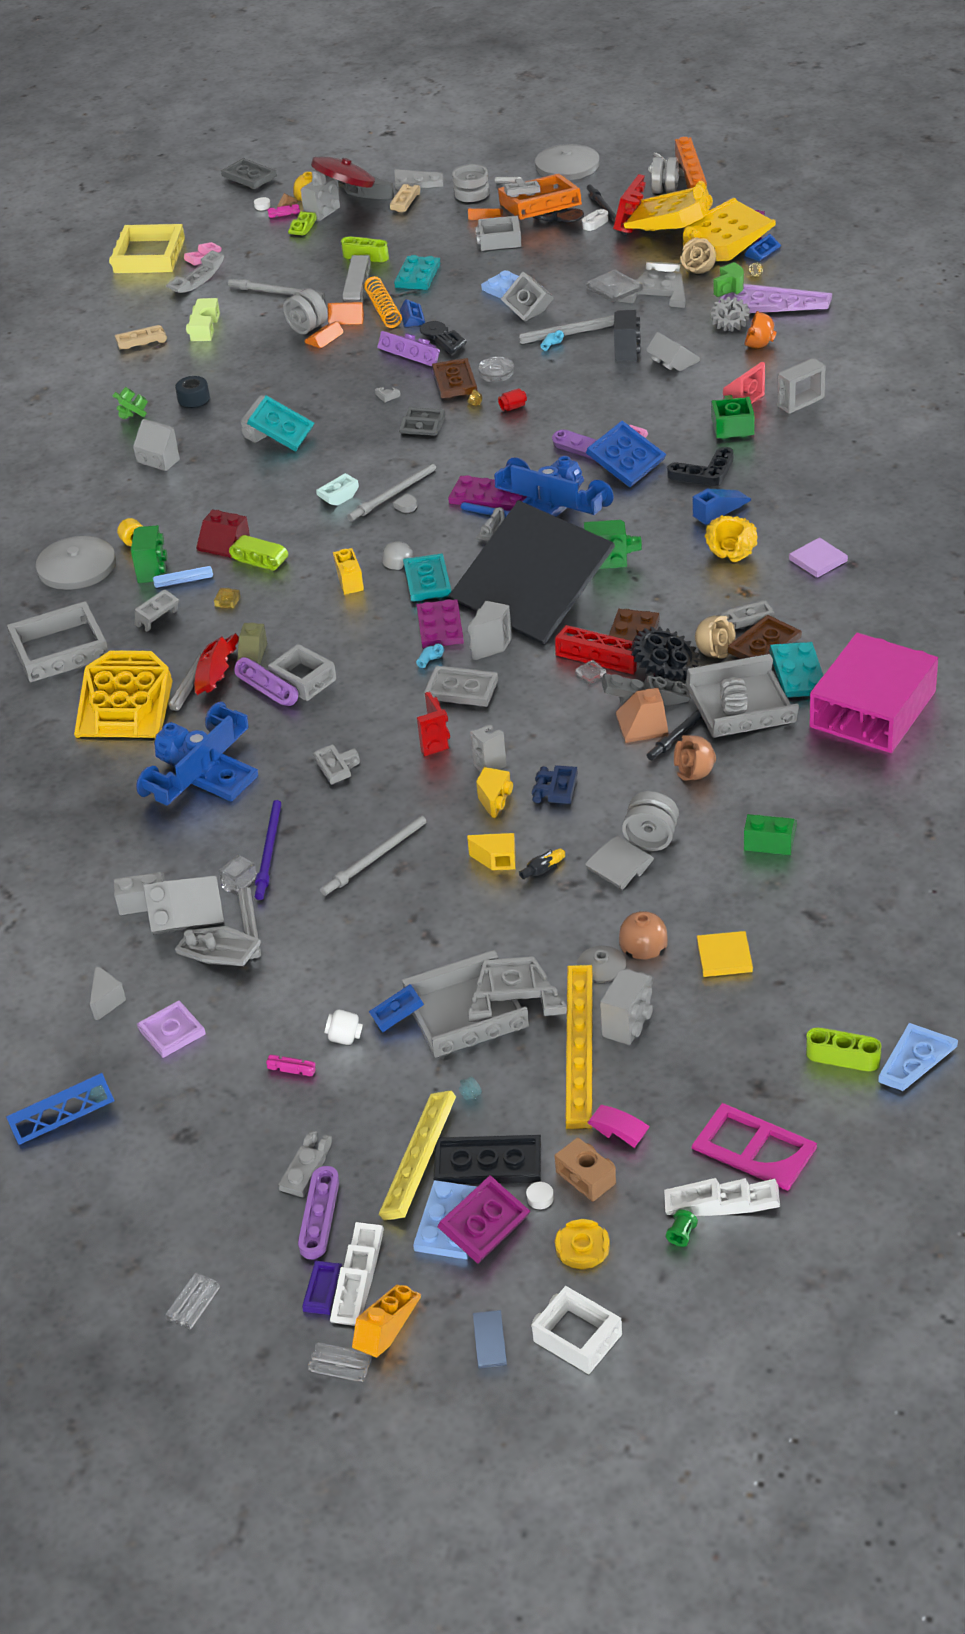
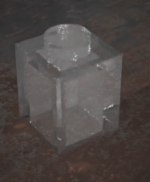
[219,855,257,896]

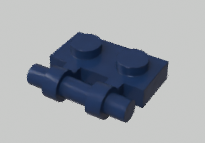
[532,765,578,804]

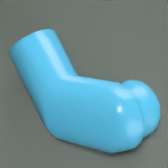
[541,330,564,351]
[416,644,444,668]

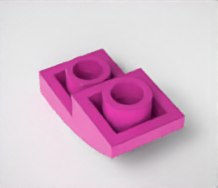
[588,1105,650,1148]

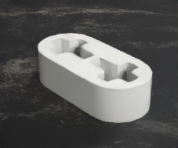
[582,209,609,231]

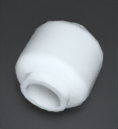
[324,1010,363,1045]

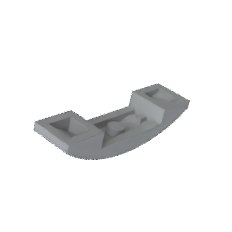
[166,250,225,293]

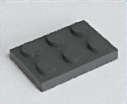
[221,158,277,189]

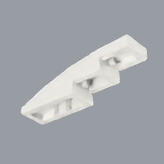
[664,1178,780,1216]
[330,1222,384,1326]

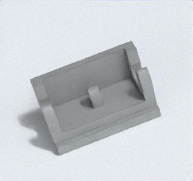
[135,589,179,632]
[470,725,507,772]

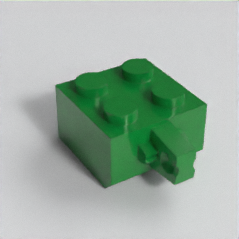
[711,395,755,439]
[584,520,642,569]
[131,525,167,583]

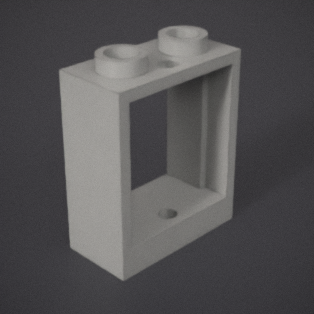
[475,215,521,251]
[777,358,826,414]
[268,644,337,701]

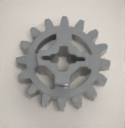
[711,297,750,332]

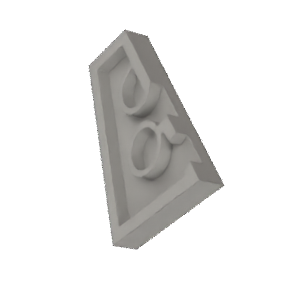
[395,169,443,190]

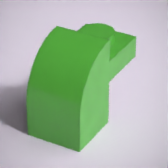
[713,262,744,297]

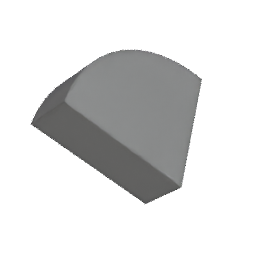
[375,387,400,402]

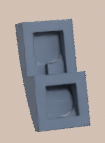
[473,1310,507,1368]

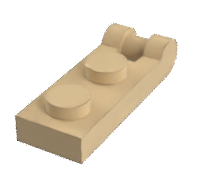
[390,184,420,212]
[115,325,167,350]

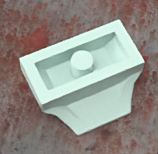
[316,473,359,506]

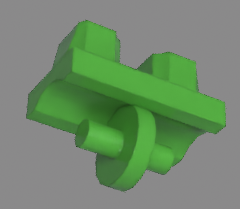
[113,387,148,419]

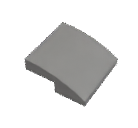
[585,836,654,890]

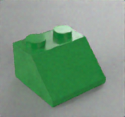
[744,814,797,855]

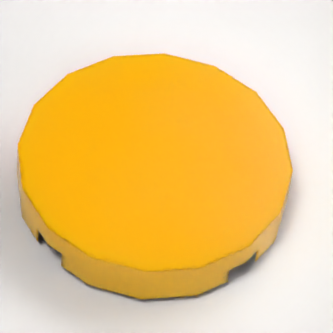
[554,1219,610,1269]

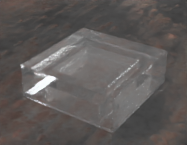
[576,660,606,685]

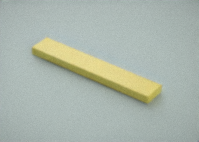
[379,1090,456,1220]

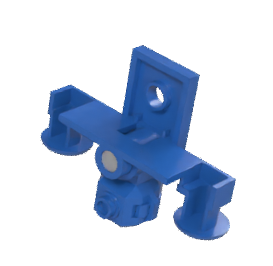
[494,456,614,517]
[136,702,258,806]

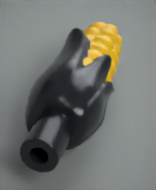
[519,848,565,879]

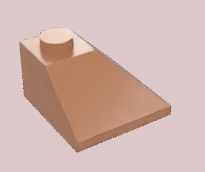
[616,688,669,743]

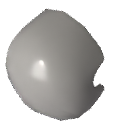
[382,542,414,570]

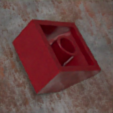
[196,509,250,558]

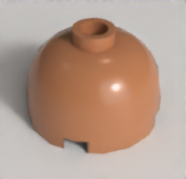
[674,735,716,780]
[619,911,668,959]

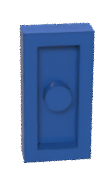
[369,984,424,1033]

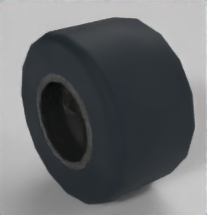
[175,376,210,408]

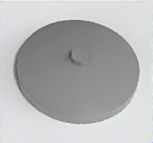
[535,144,599,180]
[36,536,116,590]

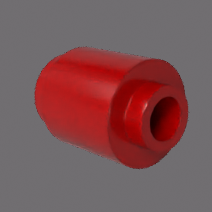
[498,388,527,411]

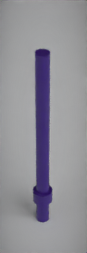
[255,800,282,900]

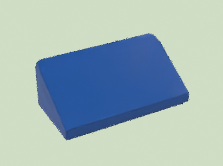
[744,234,781,261]
[400,299,425,327]

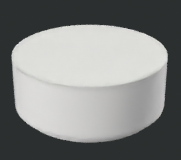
[254,197,271,211]
[526,1182,554,1209]

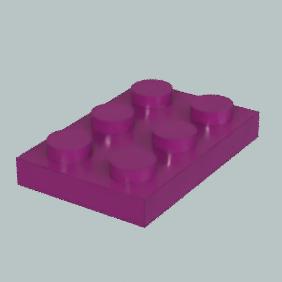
[417,599,464,649]
[437,1175,530,1263]

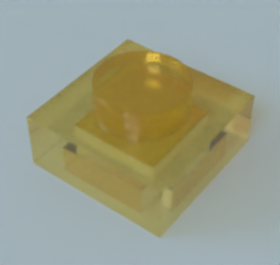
[214,588,240,608]

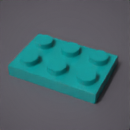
[394,255,441,290]
[247,395,314,452]
[403,553,451,601]
[769,642,824,698]

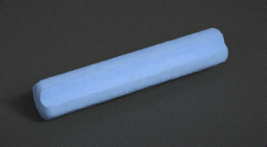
[153,566,213,588]

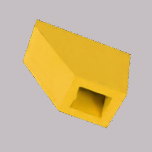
[333,548,364,595]
[476,767,513,818]
[467,833,516,870]

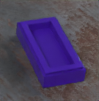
[302,1261,342,1315]

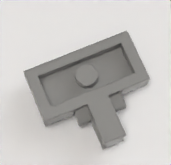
[504,178,540,197]
[313,744,360,784]

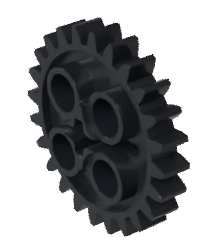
[631,627,700,682]

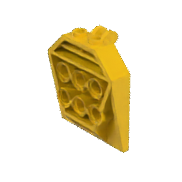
[624,181,713,231]
[683,198,776,261]
[74,650,173,738]

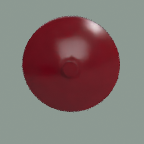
[311,157,375,188]

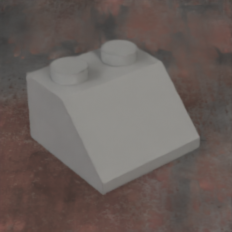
[501,272,554,321]
[646,331,701,371]
[133,419,180,471]
[114,872,165,915]

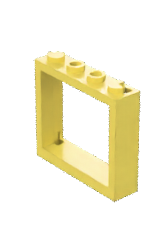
[109,224,185,273]

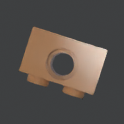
[554,1137,616,1202]

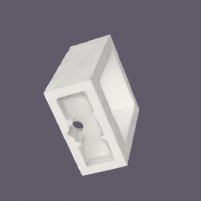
[531,1286,622,1375]

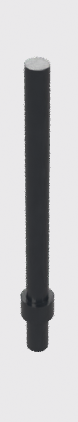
[587,184,628,236]
[646,710,702,761]

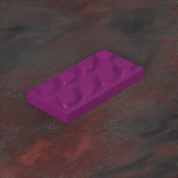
[448,475,527,511]

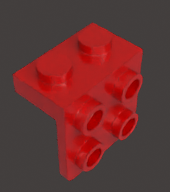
[417,691,450,757]

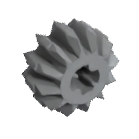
[720,677,748,715]

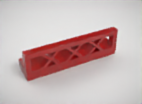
[555,625,637,675]

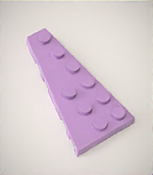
[718,284,832,313]

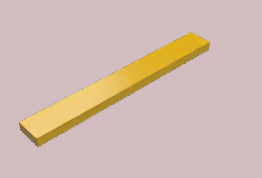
[566,965,593,1129]

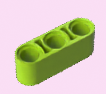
[341,236,389,262]
[229,535,288,570]
[806,1027,881,1071]

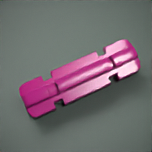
[268,204,300,218]
[266,1054,316,1077]

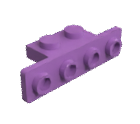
[378,331,440,366]

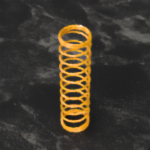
[364,276,402,328]

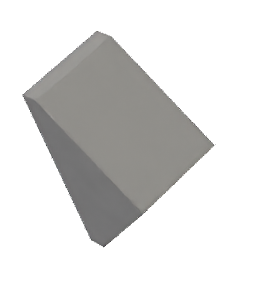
[90,967,126,1020]

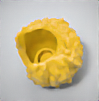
[705,515,758,562]

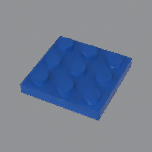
[586,421,666,487]

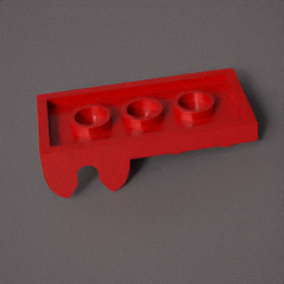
[613,174,646,233]

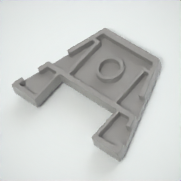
[618,270,686,308]
[468,957,567,1022]

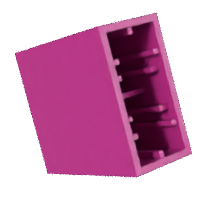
[809,633,938,753]

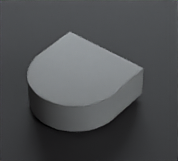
[393,494,417,513]

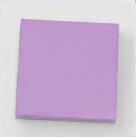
[789,537,848,578]
[137,1000,206,1058]

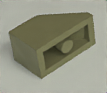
[237,623,268,669]

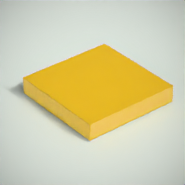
[697,931,753,977]

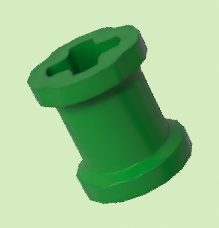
[665,1209,698,1247]

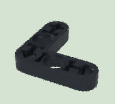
[667,447,734,486]

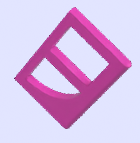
[692,1103,817,1191]

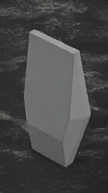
[175,926,261,966]

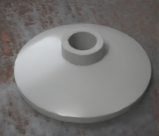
[577,946,626,983]

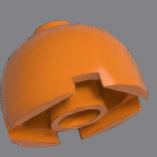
[744,311,777,349]

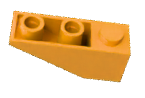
[352,1285,421,1358]

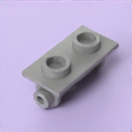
[476,507,505,542]

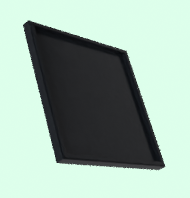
[449,500,615,645]

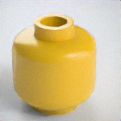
[117,518,142,547]

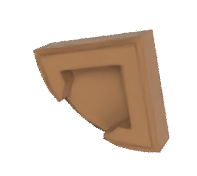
[277,193,299,207]

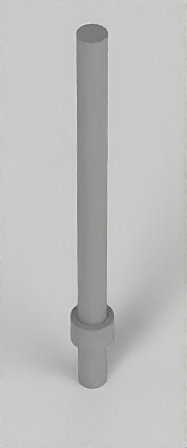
[228,279,325,299]
[347,464,436,521]
[320,816,427,896]

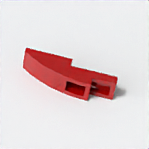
[195,633,239,695]

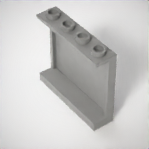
[686,654,799,738]
[402,950,529,1057]

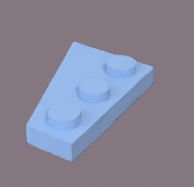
[879,1023,958,1091]

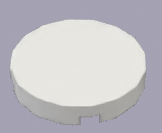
[646,262,680,272]

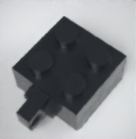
[614,310,641,361]

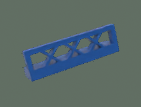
[6,1073,115,1145]

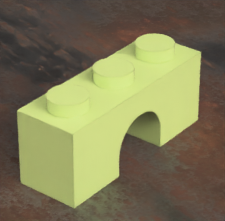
[186,298,220,341]

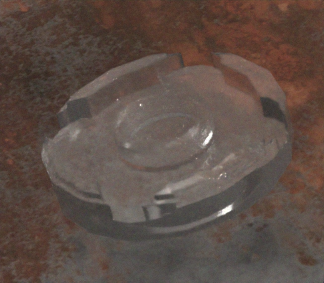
[478,357,515,382]

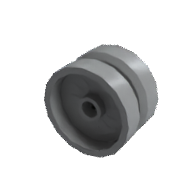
[651,157,679,194]
[452,164,490,202]
[283,288,328,334]
[622,791,679,851]

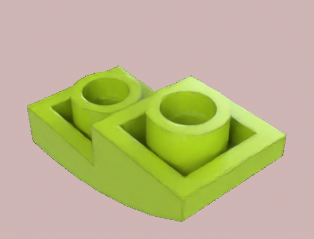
[288,211,317,236]

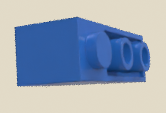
[693,489,751,525]

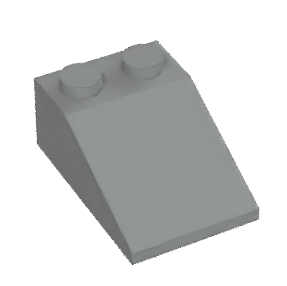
[144,876,224,935]

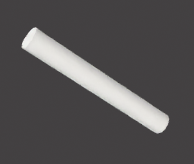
[495,177,522,184]

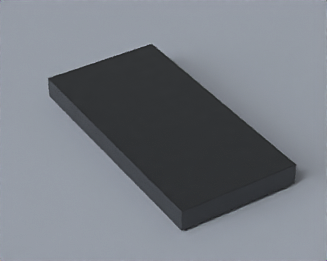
[433,1135,541,1184]

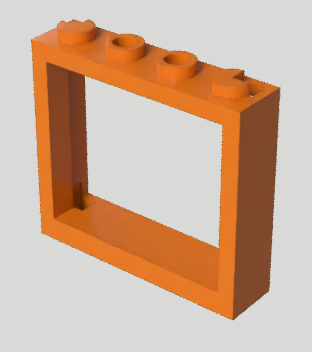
[498,173,582,220]

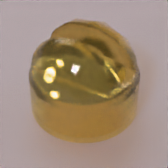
[749,262,763,277]
[467,389,482,406]

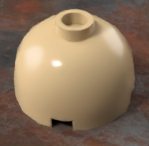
[680,238,716,274]
[695,616,735,658]

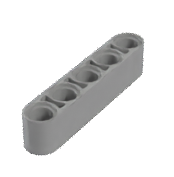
[343,255,370,303]

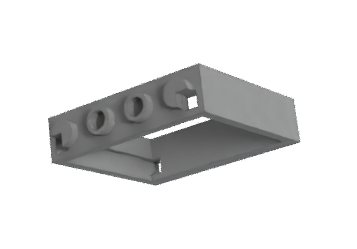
[7,601,109,682]

